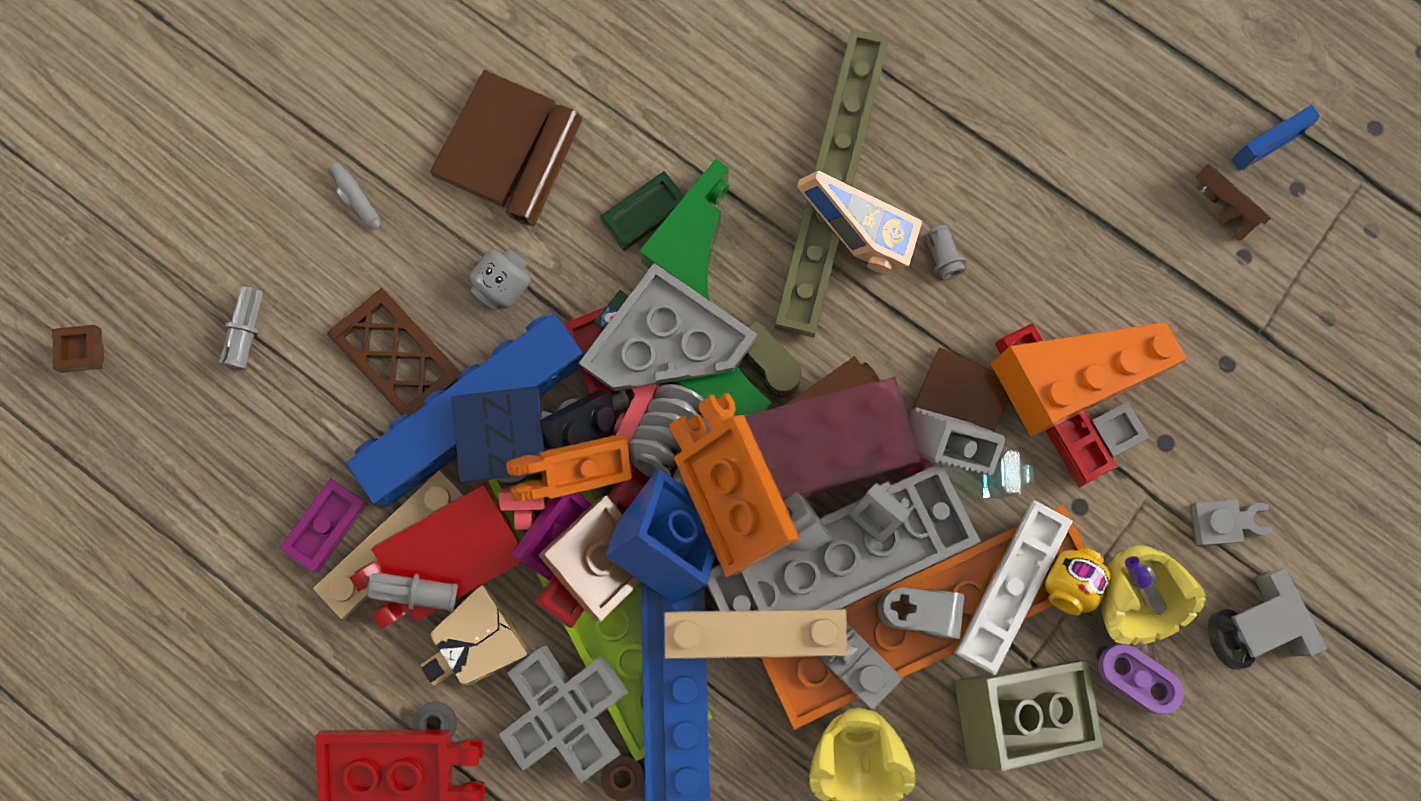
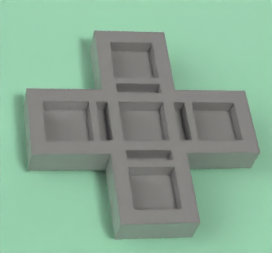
[499,646,629,783]

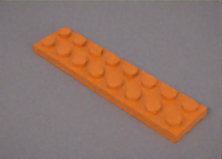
[760,504,1086,729]

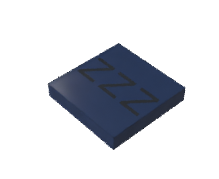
[451,386,546,483]

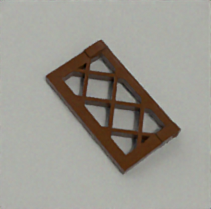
[327,287,461,416]

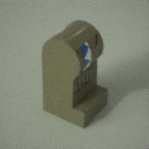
[737,319,802,398]

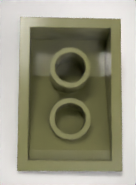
[954,660,1103,771]

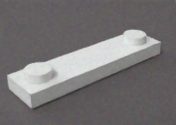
[953,500,1073,675]

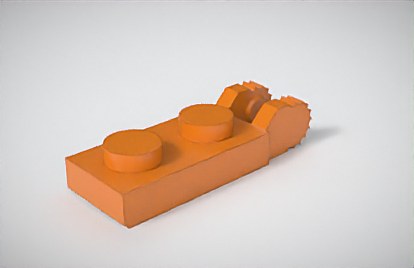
[506,434,632,502]

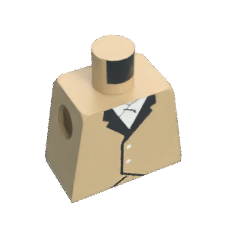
[420,585,532,686]

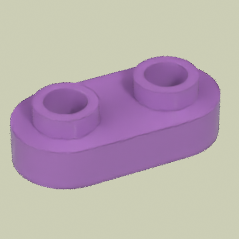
[1098,644,1184,714]

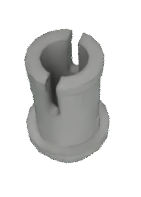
[924,225,966,280]

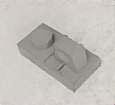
[818,622,903,710]

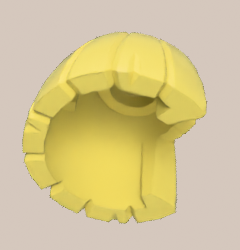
[1101,545,1206,645]
[810,707,915,801]

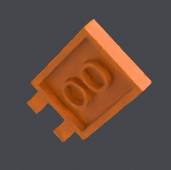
[670,394,800,578]

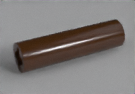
[505,105,582,226]

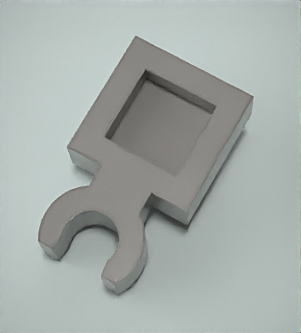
[1190,500,1272,546]

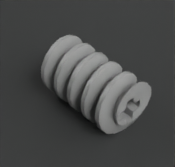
[628,384,704,478]

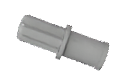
[218,286,263,370]
[367,572,458,612]

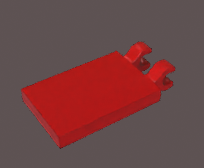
[349,482,522,629]
[315,730,485,801]

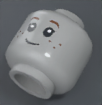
[469,247,531,310]

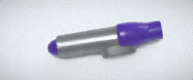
[1125,556,1166,615]

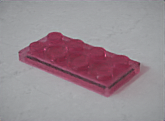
[744,377,921,499]

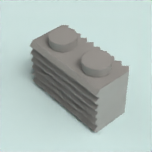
[900,407,1005,476]

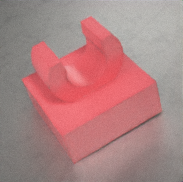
[499,484,548,530]

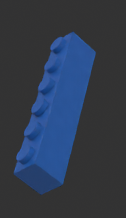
[346,313,585,507]

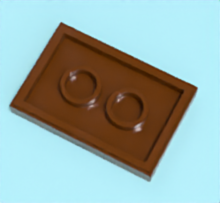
[430,70,556,208]

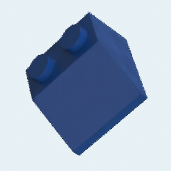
[605,469,715,604]

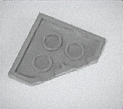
[579,263,758,391]

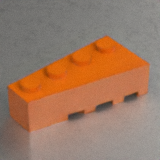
[990,322,1188,437]

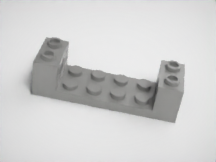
[706,463,981,611]

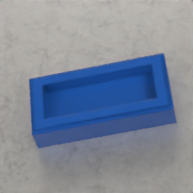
[1231,105,1320,170]

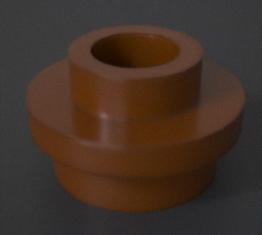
[601,756,645,801]

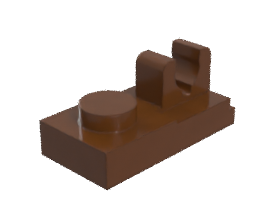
[1196,163,1271,241]

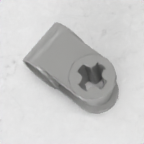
[876,587,964,639]

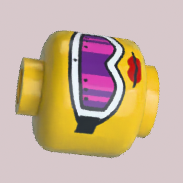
[1045,547,1111,615]

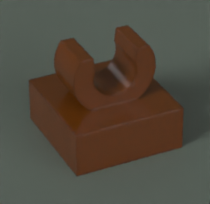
[52,325,104,373]

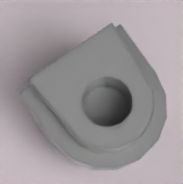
[783,491,832,552]

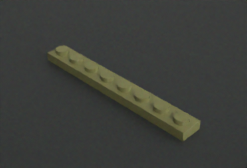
[775,28,890,338]

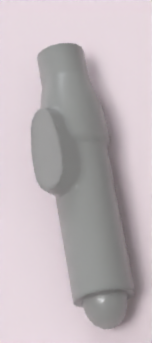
[330,163,380,229]

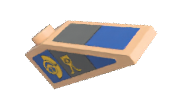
[797,171,922,274]

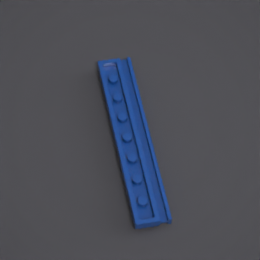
[641,582,711,801]

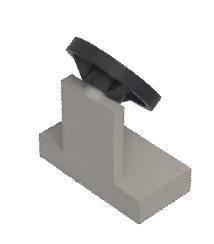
[1208,568,1327,670]

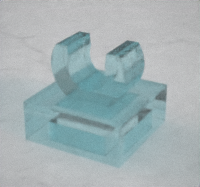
[983,450,1034,499]

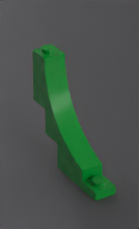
[640,159,772,429]

